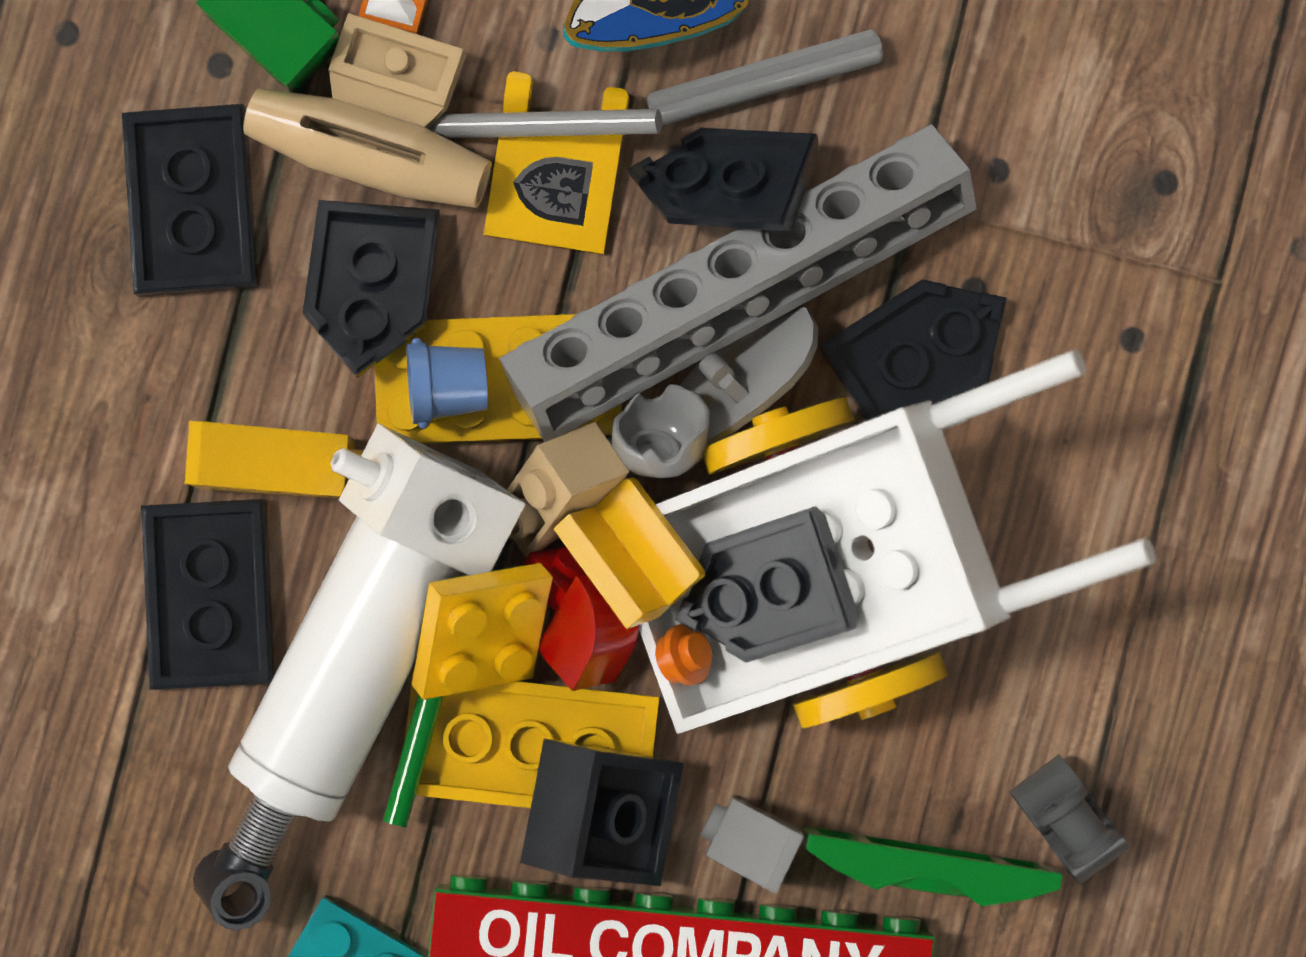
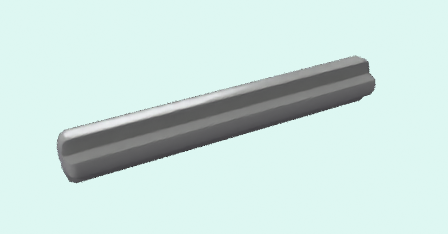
[647,29,884,126]

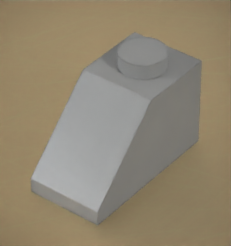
[700,795,804,894]

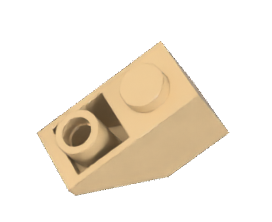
[507,422,629,558]

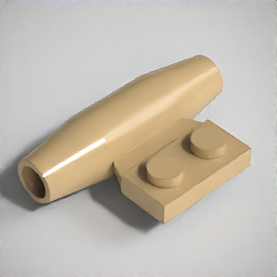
[243,13,492,208]

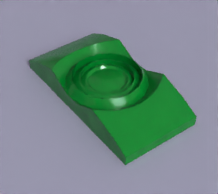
[801,825,1062,907]

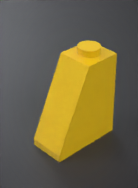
[184,421,363,499]

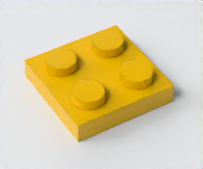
[412,563,552,700]

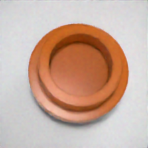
[655,623,712,686]

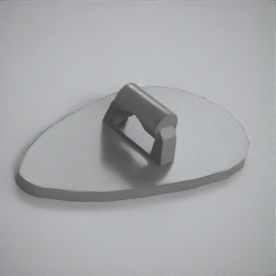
[680,305,818,447]

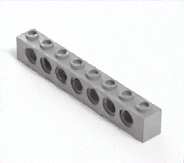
[499,124,977,442]

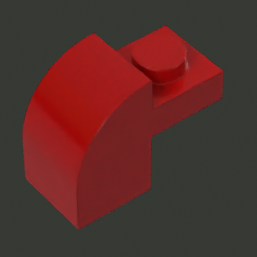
[523,546,639,691]

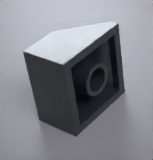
[520,738,684,886]

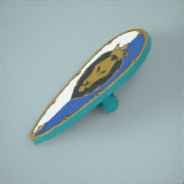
[563,0,749,52]

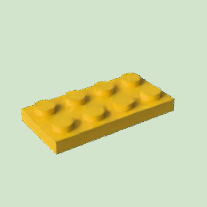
[374,314,622,444]
[405,670,659,808]

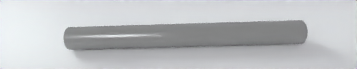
[428,109,662,138]

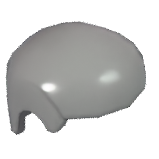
[612,384,710,478]

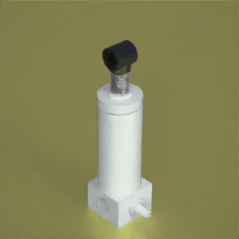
[193,423,525,930]

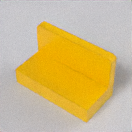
[554,477,705,629]

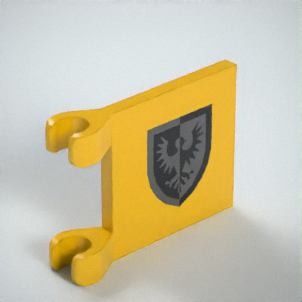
[483,71,629,254]

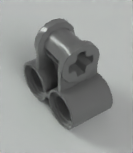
[1009,754,1130,885]

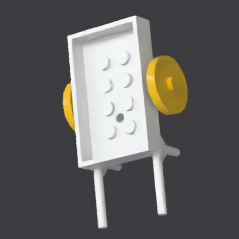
[639,350,1156,734]

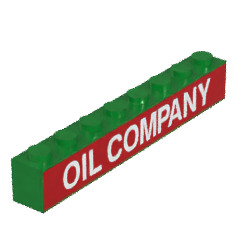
[428,874,935,957]

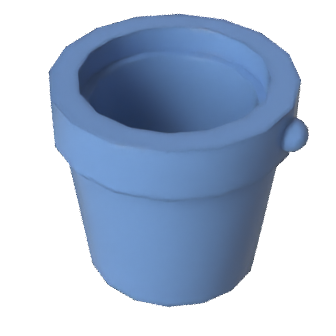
[406,338,488,429]

